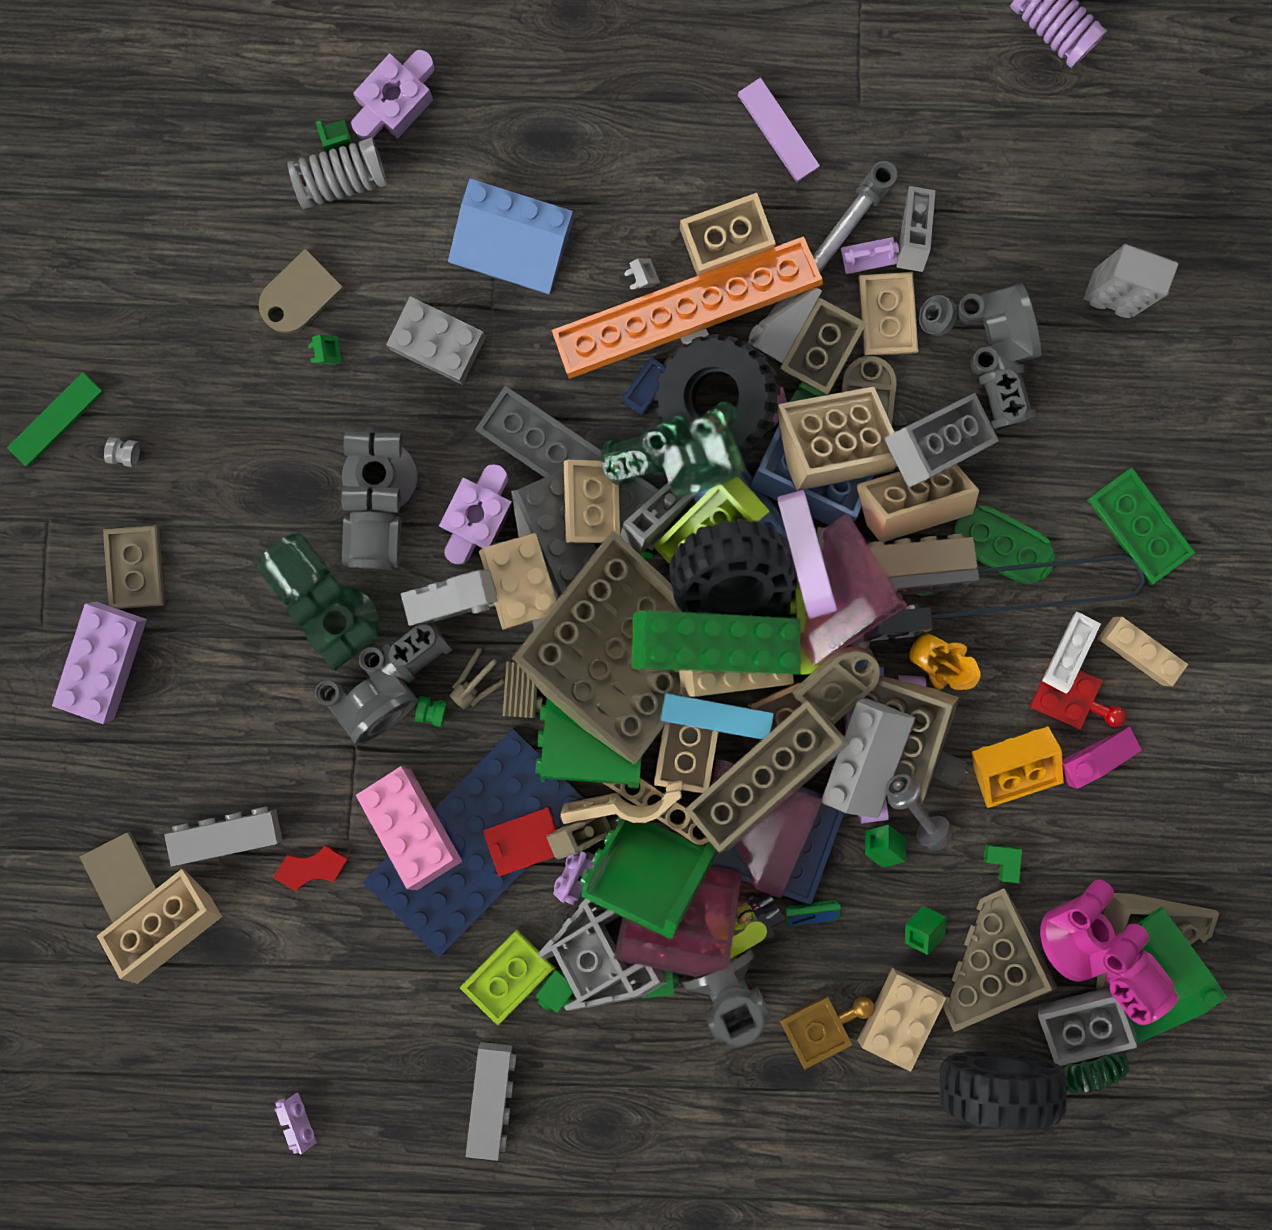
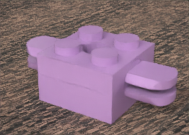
[351,50,435,140]
[439,464,513,565]

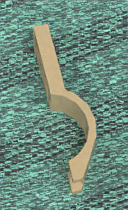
[560,780,684,824]

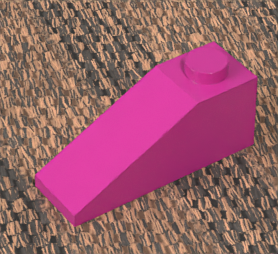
[1062,726,1142,789]

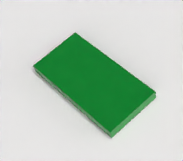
[1087,467,1195,585]

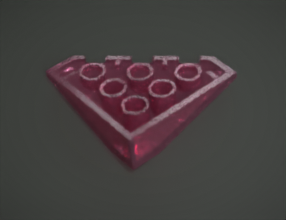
[800,513,907,666]
[709,758,822,898]

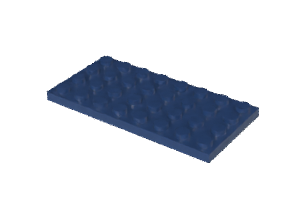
[363,728,585,957]

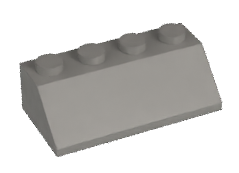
[821,697,915,818]

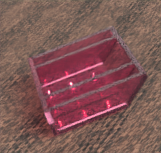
[614,866,742,977]

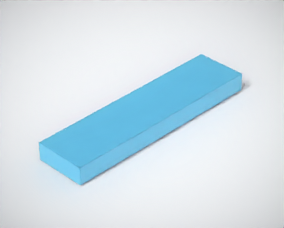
[660,693,773,739]

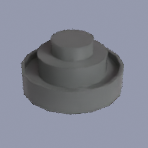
[919,295,958,336]

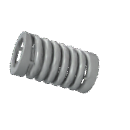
[288,138,387,209]

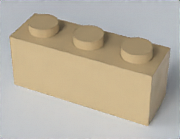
[1097,617,1188,686]

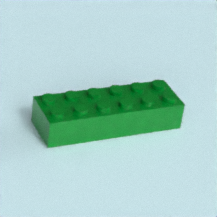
[632,611,800,675]

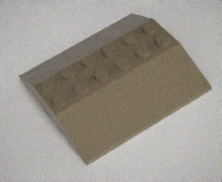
[512,531,682,764]

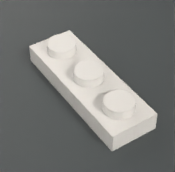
[1042,611,1101,693]

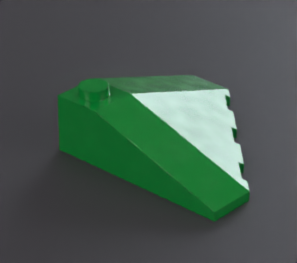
[1130,907,1227,1044]

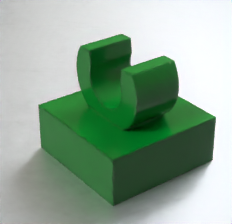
[308,335,342,365]

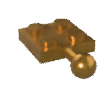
[779,995,874,1070]

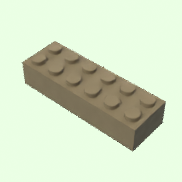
[685,701,850,853]

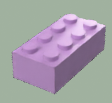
[52,602,147,724]

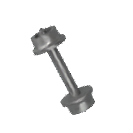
[885,774,952,851]

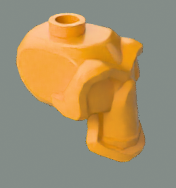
[909,633,980,691]

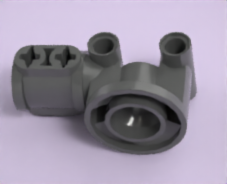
[957,283,1041,429]
[342,431,418,570]
[315,620,453,746]
[681,948,771,1046]

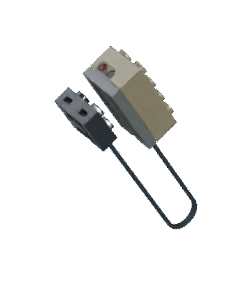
[853,534,1145,642]

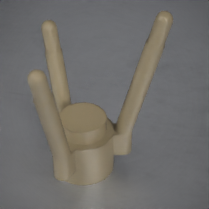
[450,648,505,709]

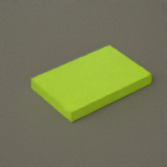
[460,929,555,1025]

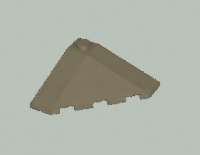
[854,676,959,805]
[943,888,1058,1032]
[1096,893,1219,990]

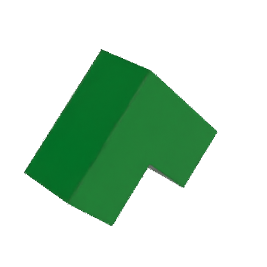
[984,844,1022,883]

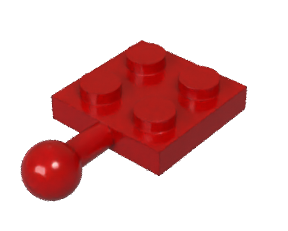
[1029,658,1126,730]

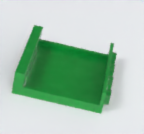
[536,693,641,789]
[580,802,717,940]

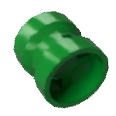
[415,695,448,727]

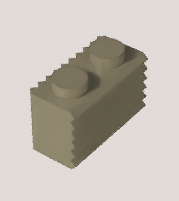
[503,662,543,718]
[547,816,611,860]

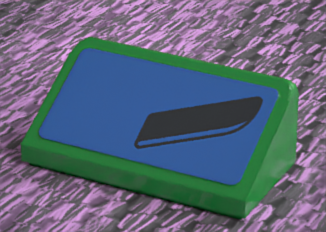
[784,900,841,927]

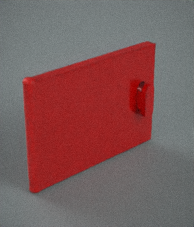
[483,806,557,876]

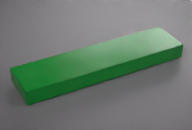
[7,372,104,467]

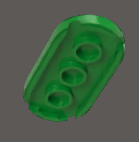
[953,506,1055,584]

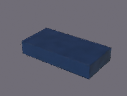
[620,357,666,416]

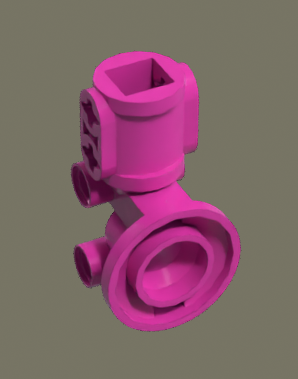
[1040,880,1179,1025]

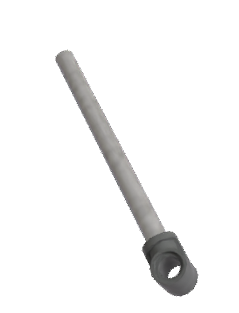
[748,161,897,343]

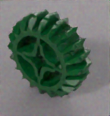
[1054,1051,1129,1094]

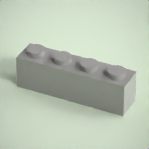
[164,806,283,866]
[466,1042,517,1161]

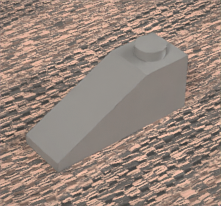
[896,186,936,272]
[749,288,822,363]
[620,474,698,555]

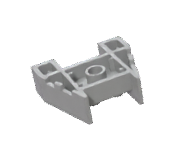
[401,569,498,626]
[538,899,668,1011]

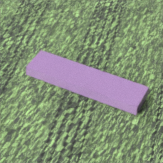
[738,78,820,183]

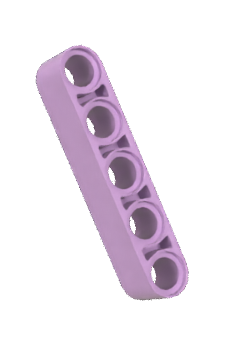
[777,489,837,619]

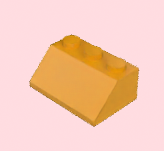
[972,727,1064,808]

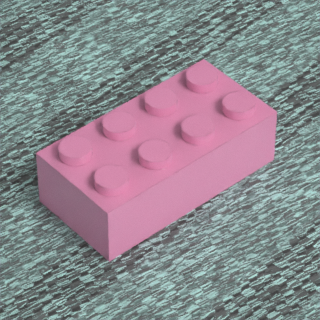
[356,766,462,890]

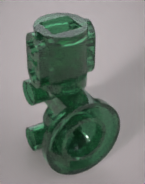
[601,402,746,496]
[255,532,380,671]

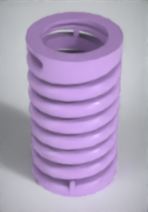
[1010,0,1108,69]

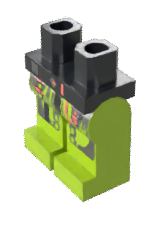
[704,893,785,961]

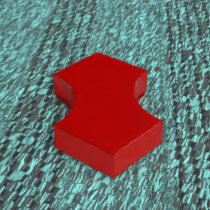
[273,845,349,891]

